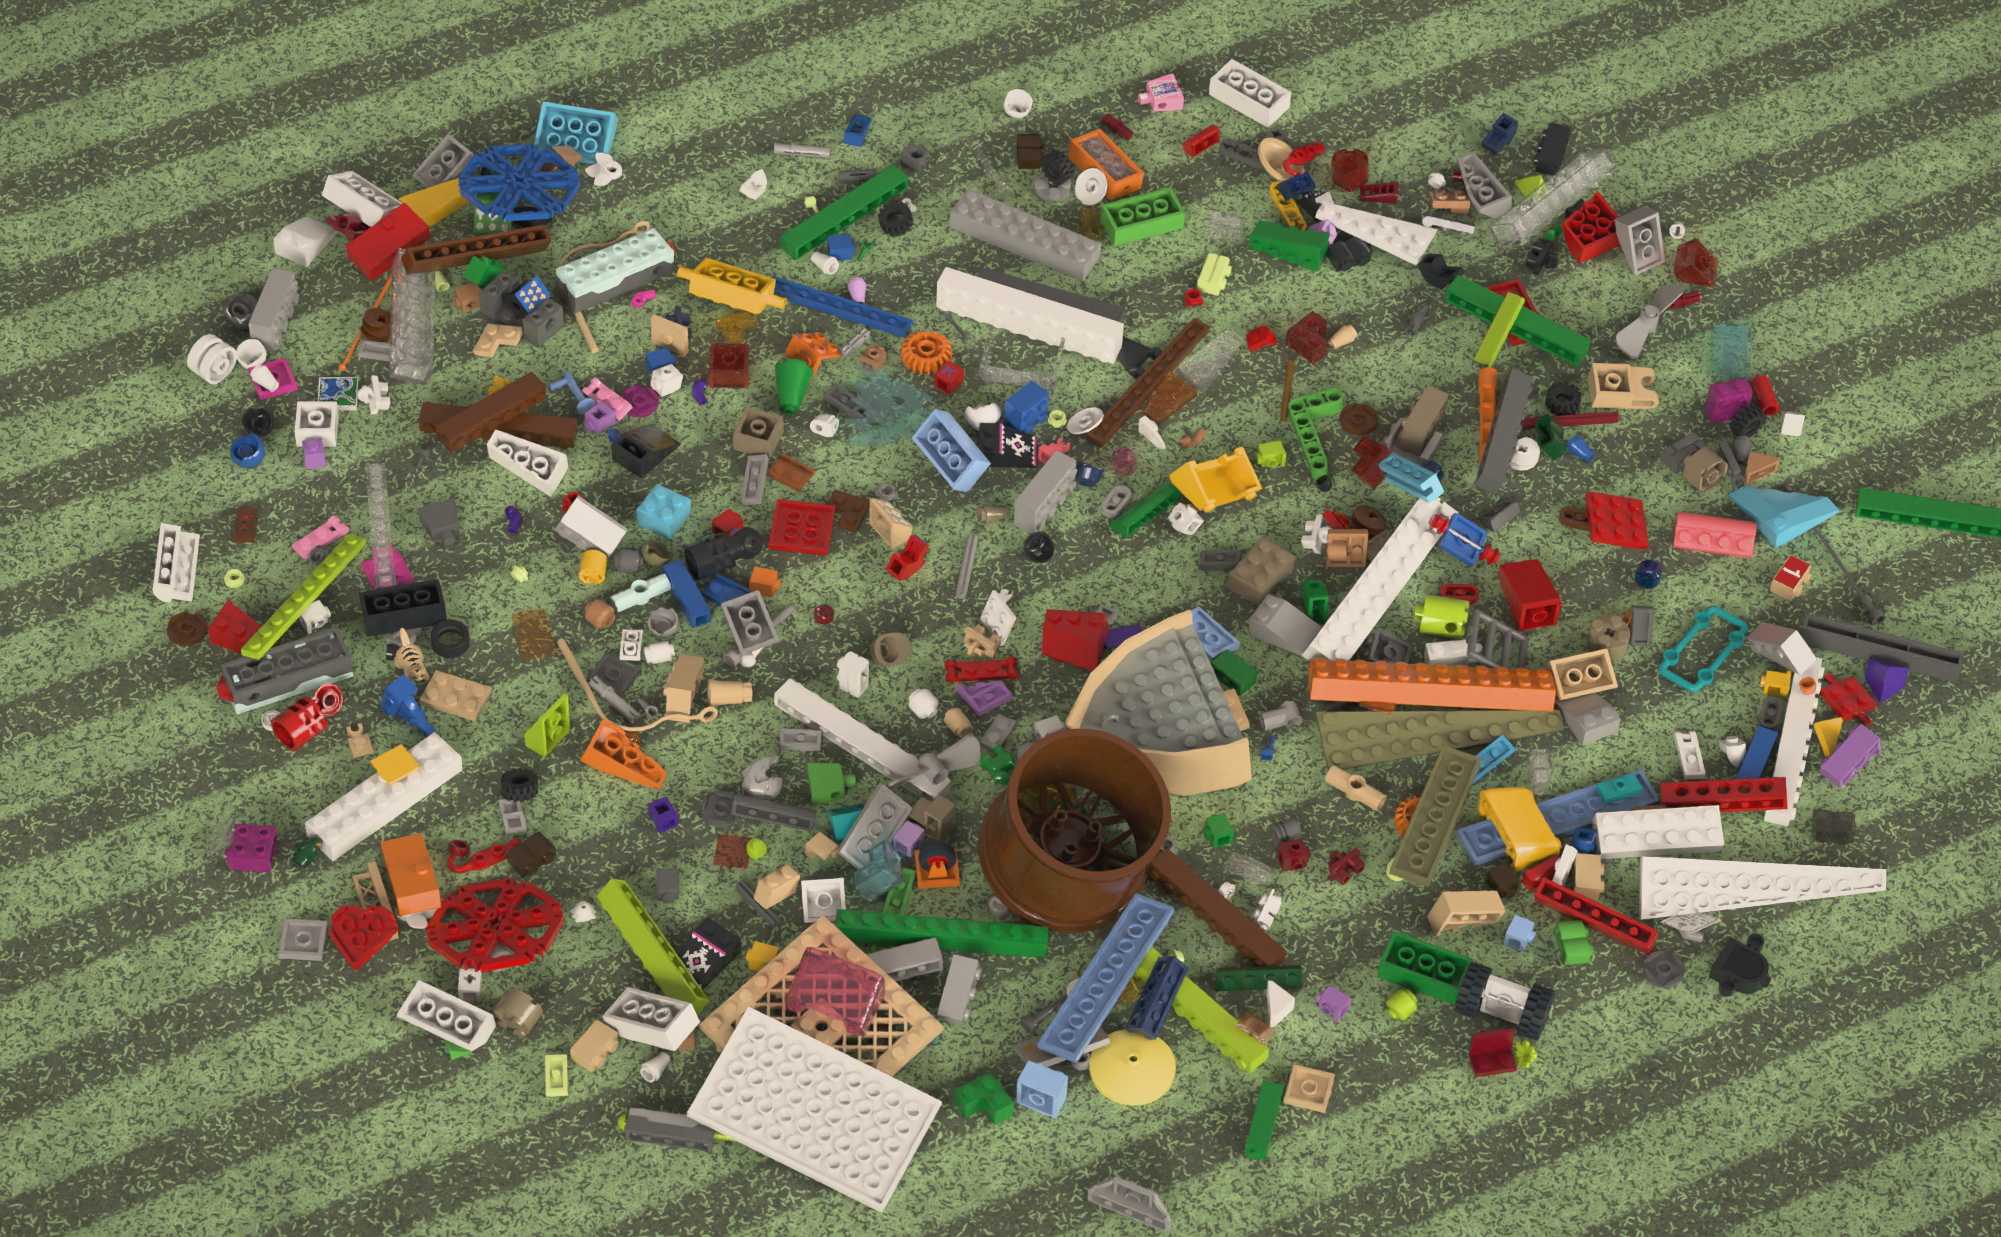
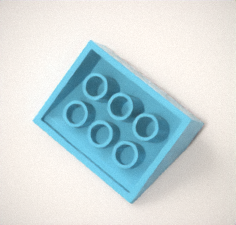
[534,102,618,165]

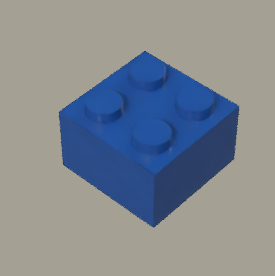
[1003,380,1049,434]

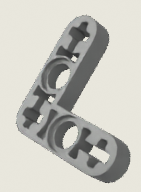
[1219,128,1285,168]

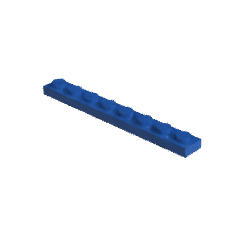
[771,275,913,338]

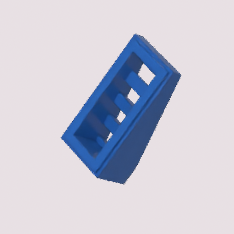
[844,115,872,147]

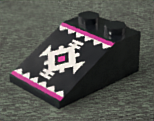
[979,423,1037,468]
[677,917,741,990]

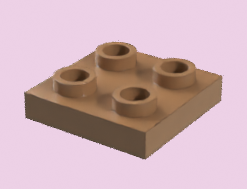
[1429,189,1470,214]
[1326,529,1368,567]

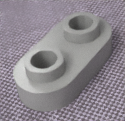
[1101,485,1131,518]

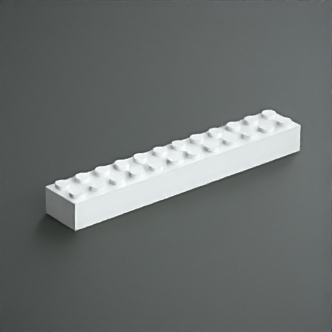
[1302,498,1458,661]

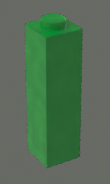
[1245,1080,1284,1160]

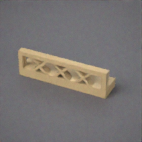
[352,861,399,941]

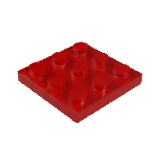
[1585,491,1649,549]
[768,499,836,556]

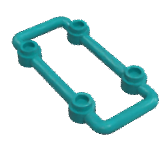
[1658,606,1749,692]

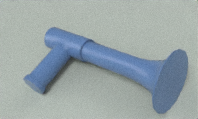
[548,371,596,414]

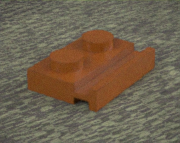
[767,454,815,492]

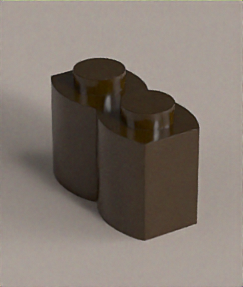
[1016,133,1044,169]
[507,831,556,878]

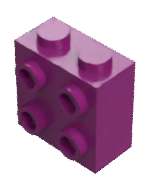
[1705,378,1753,423]
[224,823,278,873]

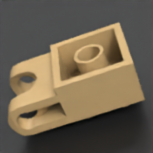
[1588,363,1659,409]

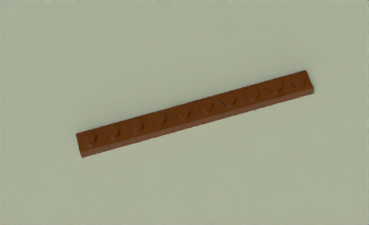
[1086,318,1210,448]

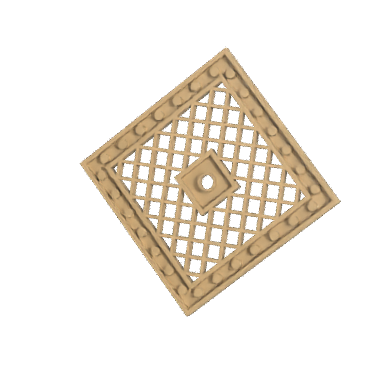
[699,915,944,1077]

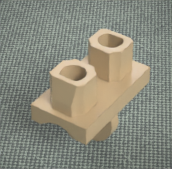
[964,624,1000,659]

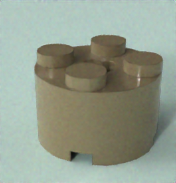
[1683,446,1728,493]
[1587,615,1630,662]
[492,988,543,1038]

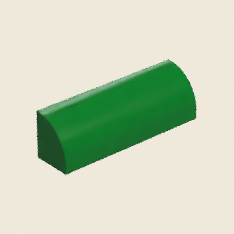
[1109,480,1181,538]

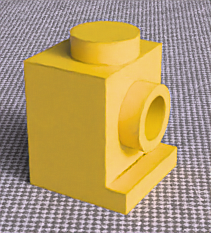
[1760,670,1791,698]

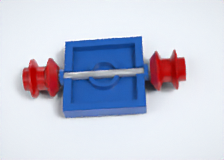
[1428,512,1500,567]

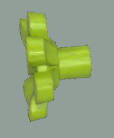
[1513,1040,1537,1068]

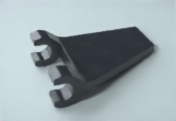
[1117,336,1162,379]

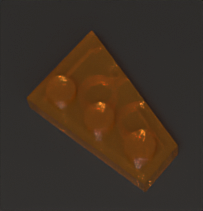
[1143,370,1198,426]

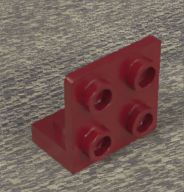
[1468,1028,1517,1077]

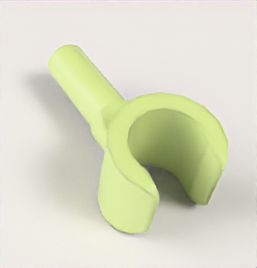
[804,196,819,213]

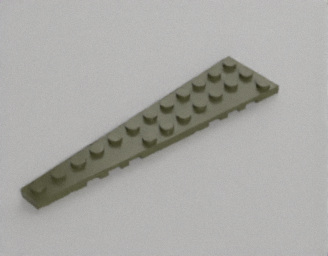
[1315,710,1565,771]

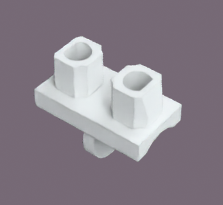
[357,376,391,414]
[1301,514,1332,554]

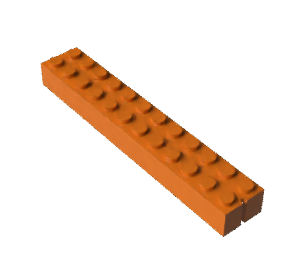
[1307,658,1556,712]

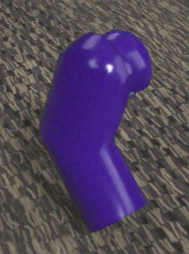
[691,379,708,406]
[505,506,523,534]

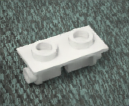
[1250,889,1281,932]

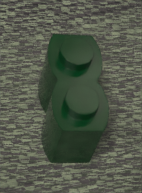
[1535,414,1566,460]

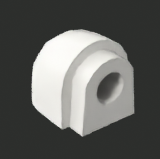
[810,414,839,437]

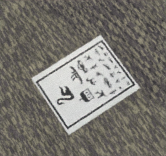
[1660,912,1722,935]

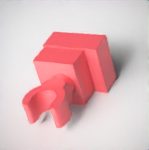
[1038,437,1070,464]

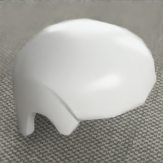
[1004,89,1033,118]
[236,339,267,369]

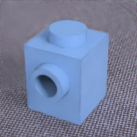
[1504,915,1536,952]

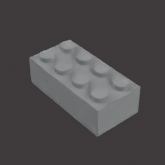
[249,268,299,352]
[1014,450,1077,534]

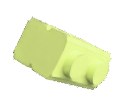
[1197,253,1232,296]

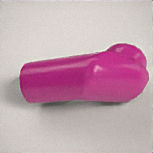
[631,289,656,308]

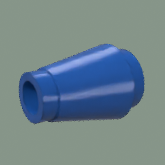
[1566,435,1595,463]

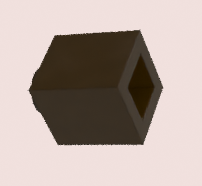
[1486,863,1519,899]

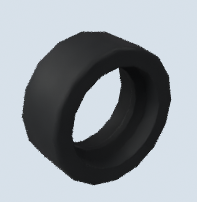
[431,619,470,658]

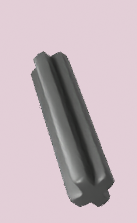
[736,880,781,928]

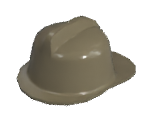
[867,632,911,666]

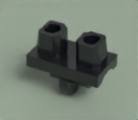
[1525,240,1559,275]

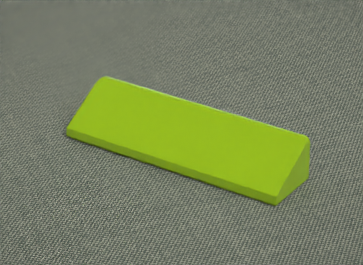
[1474,292,1525,367]

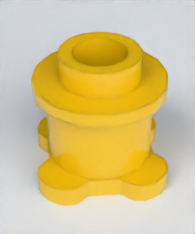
[487,376,511,395]

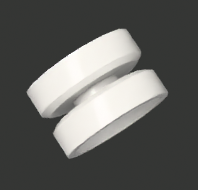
[187,334,237,384]

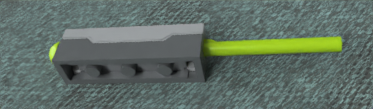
[617,1107,738,1152]

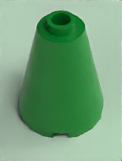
[774,359,813,415]

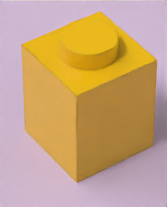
[746,941,779,971]

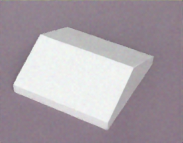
[801,878,846,923]

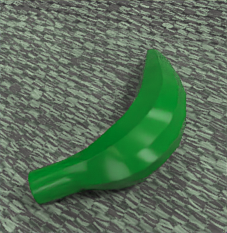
[1543,219,1566,243]

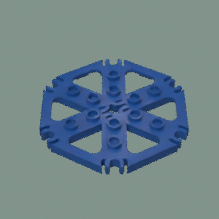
[458,144,580,221]

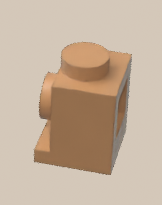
[859,345,887,376]

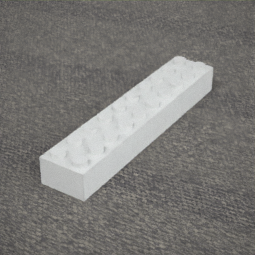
[936,267,1124,364]

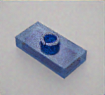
[1278,171,1316,201]

